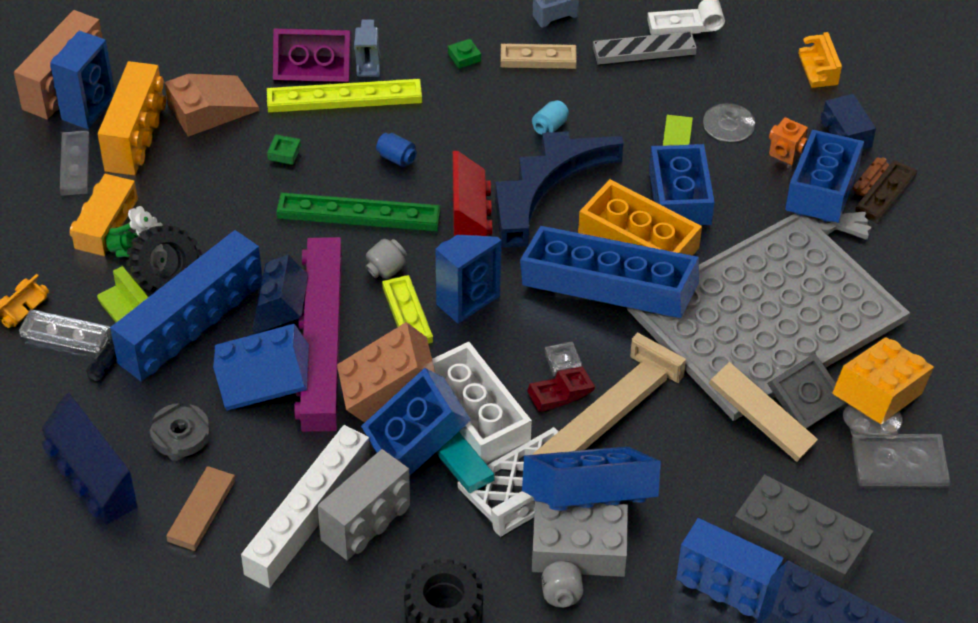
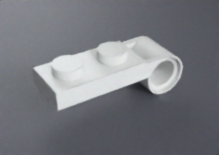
[647,0,725,35]

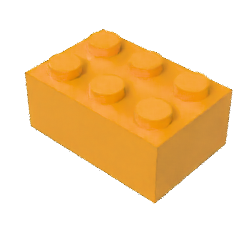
[832,337,934,424]

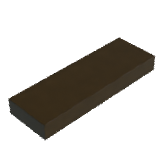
[855,160,917,224]

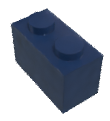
[821,94,876,149]

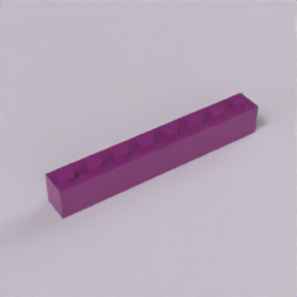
[295,237,342,432]

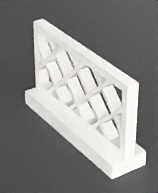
[457,427,559,537]

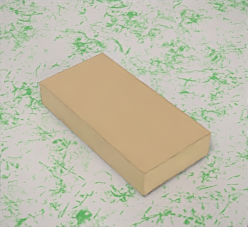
[630,332,686,383]

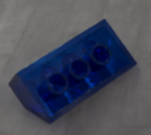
[42,393,138,525]

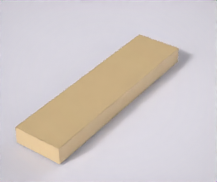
[709,362,818,462]

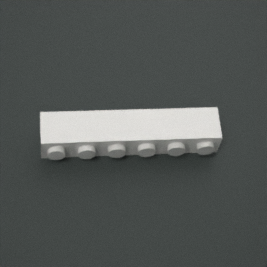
[241,425,370,588]

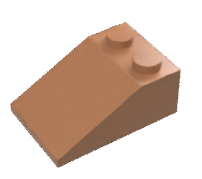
[164,74,259,137]

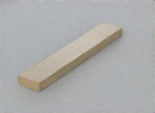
[533,360,667,455]

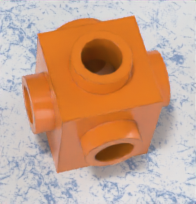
[769,117,808,165]

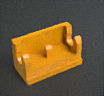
[798,32,842,88]

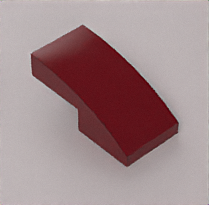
[527,366,595,412]

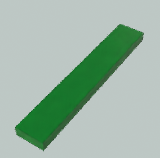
[276,193,441,231]

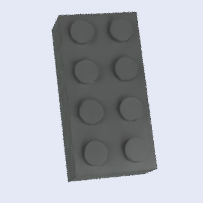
[732,474,873,589]

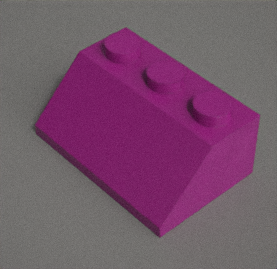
[273,29,352,82]

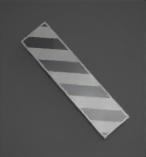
[593,31,696,65]

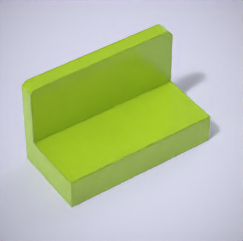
[97,266,148,322]

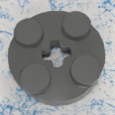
[150,403,210,461]

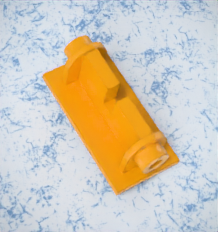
[0,274,49,328]

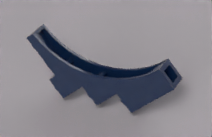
[495,131,624,248]

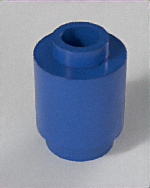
[376,133,417,167]

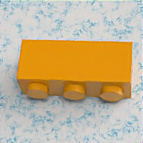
[70,174,138,256]

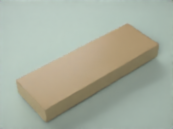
[501,44,576,69]

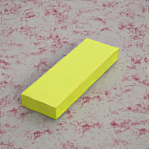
[382,275,433,344]

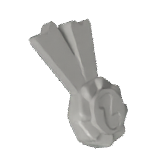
[807,212,871,239]

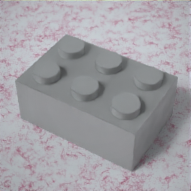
[318,449,410,561]
[532,501,628,577]

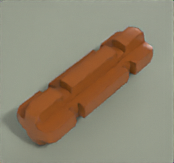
[853,157,889,197]

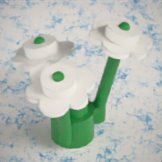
[106,206,167,274]

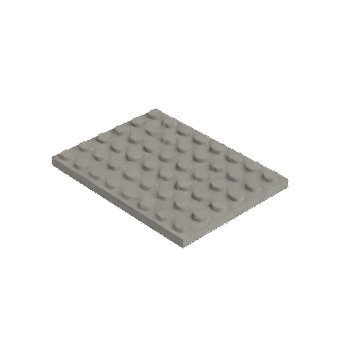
[627,213,910,421]

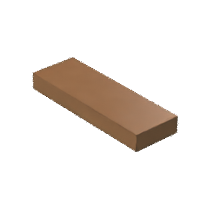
[166,466,235,551]

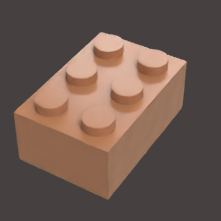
[337,322,435,422]

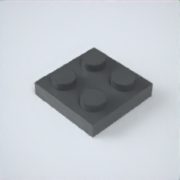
[767,353,846,428]

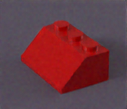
[453,151,492,236]

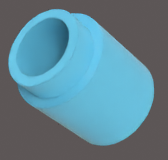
[532,100,569,135]

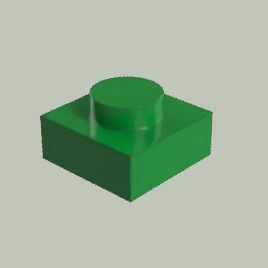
[448,39,481,69]
[267,134,301,165]

